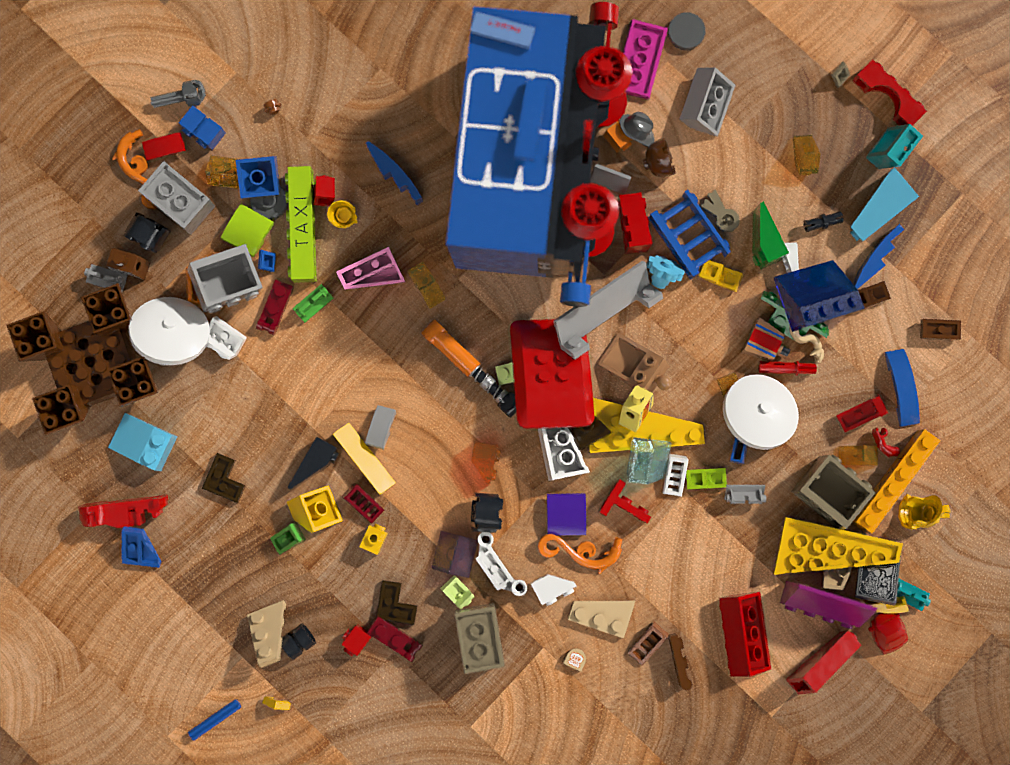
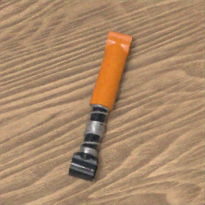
[421,319,516,418]

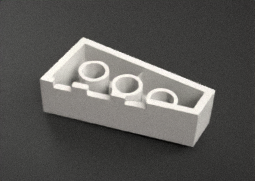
[538,428,590,481]

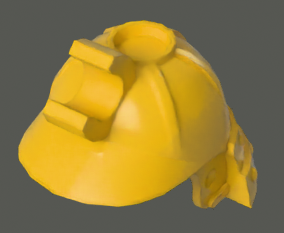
[898,494,950,530]

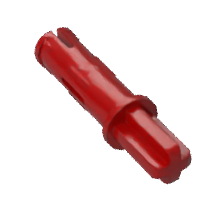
[758,361,817,376]

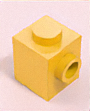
[360,523,388,555]

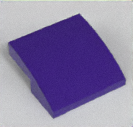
[547,493,586,536]

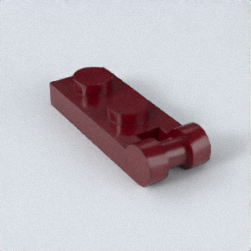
[256,279,294,335]
[367,615,423,662]

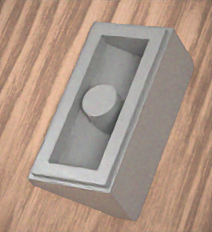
[590,164,631,194]

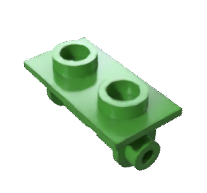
[293,284,334,323]

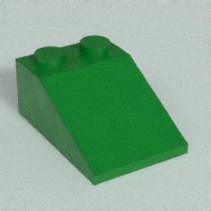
[752,201,789,270]

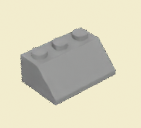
[679,67,735,136]

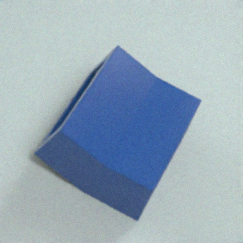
[730,437,748,465]

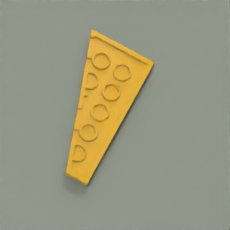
[589,398,705,453]
[773,517,903,575]

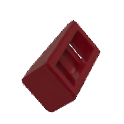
[342,483,384,524]

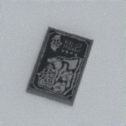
[855,556,901,606]

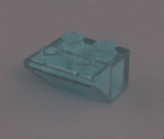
[626,437,672,484]

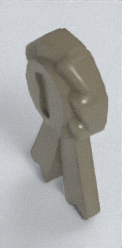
[700,190,740,232]

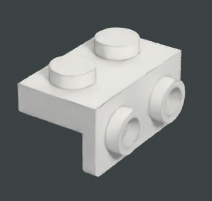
[206,316,247,360]

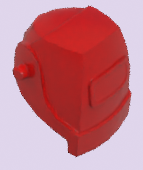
[868,613,908,655]

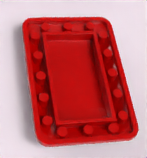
[510,319,595,429]

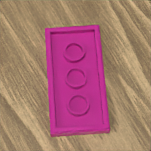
[623,19,668,100]

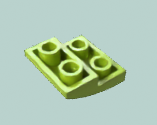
[221,204,274,257]

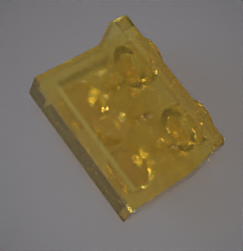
[205,155,239,189]

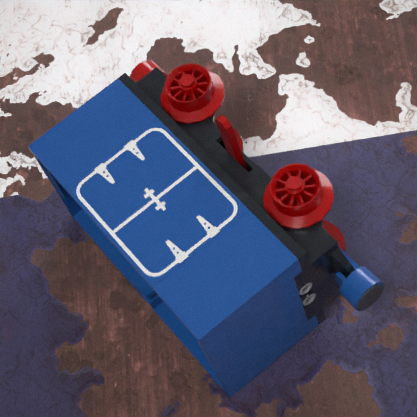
[446,2,632,307]

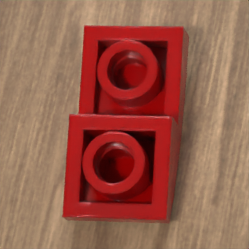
[142,132,186,161]

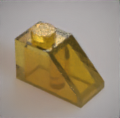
[793,135,821,175]

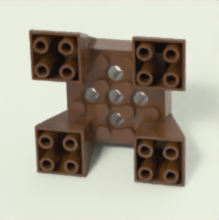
[6,283,158,435]

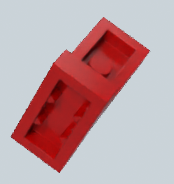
[836,394,888,432]
[598,479,651,524]

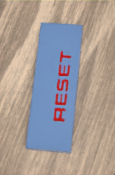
[470,12,535,49]

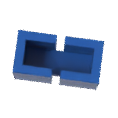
[179,105,226,150]

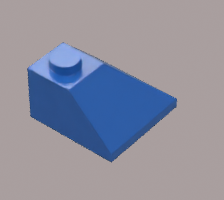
[236,156,279,198]

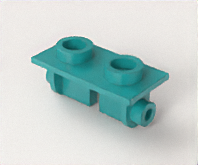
[897,579,931,611]

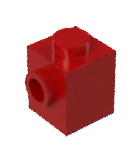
[313,175,335,207]
[341,624,372,656]

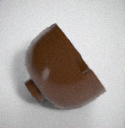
[643,138,676,178]

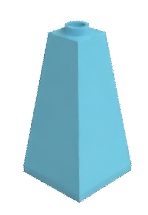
[850,167,919,242]

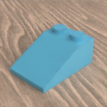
[108,413,178,471]

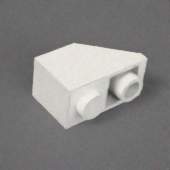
[531,574,576,606]

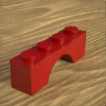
[852,59,927,126]

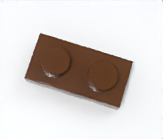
[920,319,961,340]

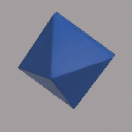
[258,250,276,272]

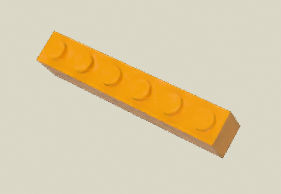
[852,429,940,534]

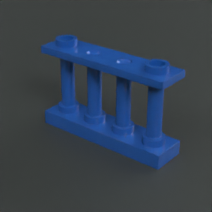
[648,190,731,280]

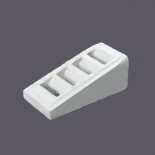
[782,243,799,284]
[662,454,689,497]

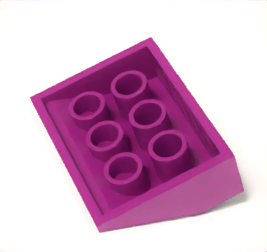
[780,581,877,629]

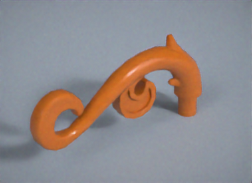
[112,129,157,209]
[538,534,623,574]

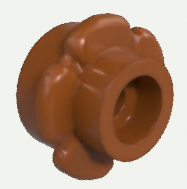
[263,99,281,115]

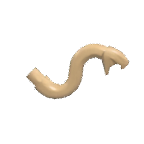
[789,314,824,363]

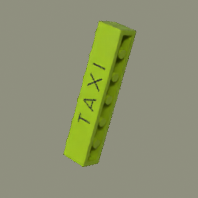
[285,166,317,283]

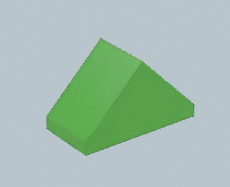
[270,523,306,555]

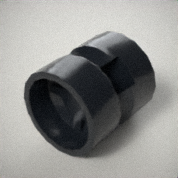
[281,623,316,660]

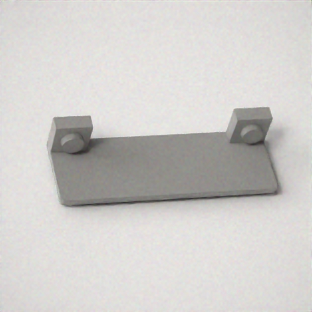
[554,261,663,359]

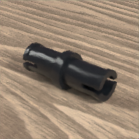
[803,211,844,232]

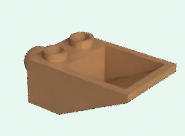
[598,333,672,393]

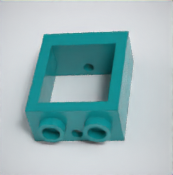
[866,124,923,169]

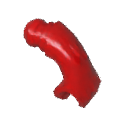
[872,427,900,458]

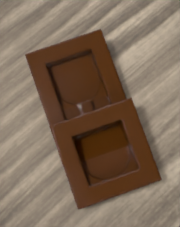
[847,281,891,312]

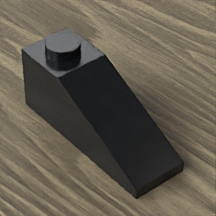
[287,437,339,490]

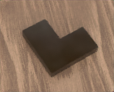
[202,453,246,503]
[376,580,418,625]

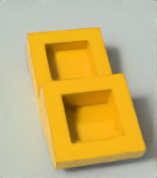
[699,260,743,292]
[864,596,909,613]

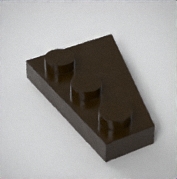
[568,416,613,451]

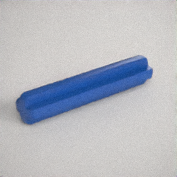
[188,699,241,741]

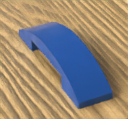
[884,349,920,427]

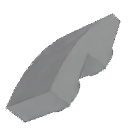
[365,405,396,450]

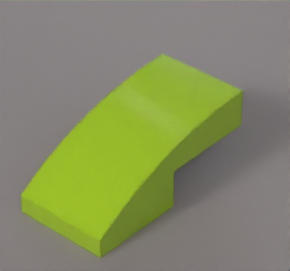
[686,468,727,489]

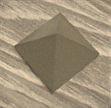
[831,62,850,88]

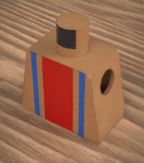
[741,318,791,361]

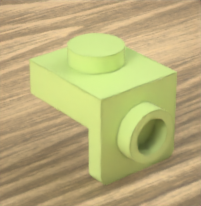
[495,363,514,385]
[440,575,474,610]

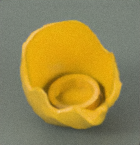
[327,200,358,229]

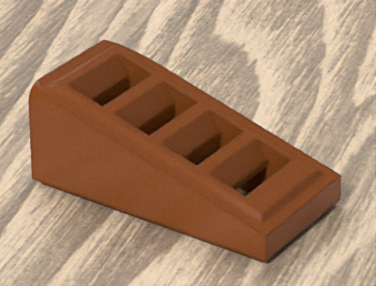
[628,622,669,666]

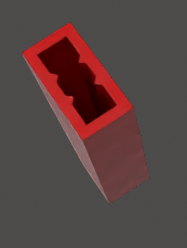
[786,630,861,695]

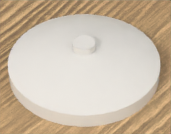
[129,297,210,365]
[723,375,799,450]

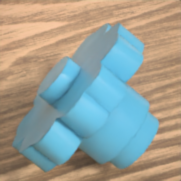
[646,255,685,289]

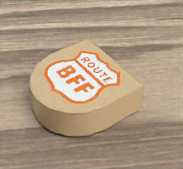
[563,648,586,672]

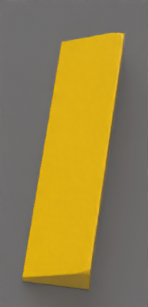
[333,423,396,495]

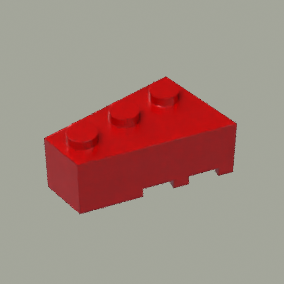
[617,192,652,255]

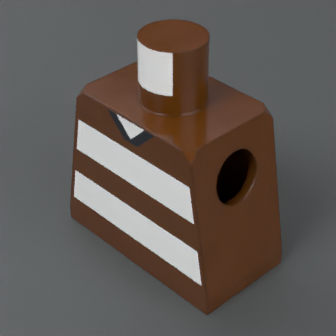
[106,248,151,280]

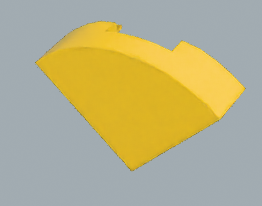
[262,696,291,710]

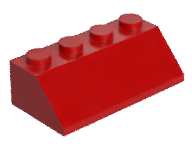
[719,592,772,677]

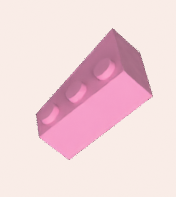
[336,247,405,290]

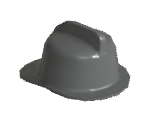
[620,112,655,147]

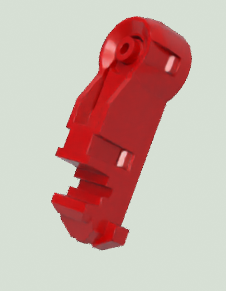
[78,494,168,528]

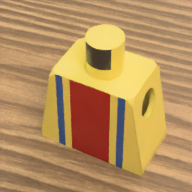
[619,386,653,432]

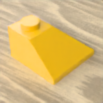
[287,485,343,533]

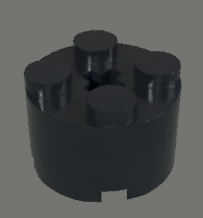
[123,212,171,253]
[471,493,503,533]

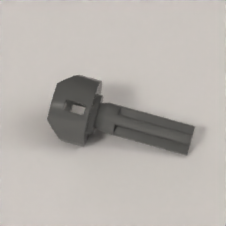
[150,80,206,108]

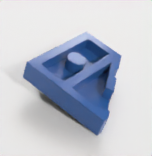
[122,527,161,568]

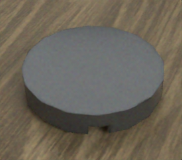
[668,13,705,50]
[250,186,288,220]

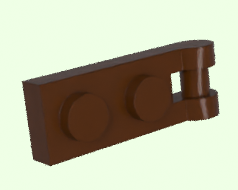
[668,633,692,690]

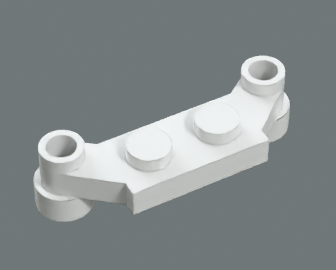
[475,532,527,596]

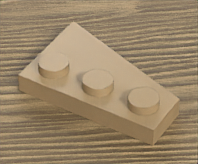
[247,600,286,668]

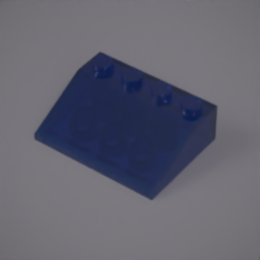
[773,260,865,332]

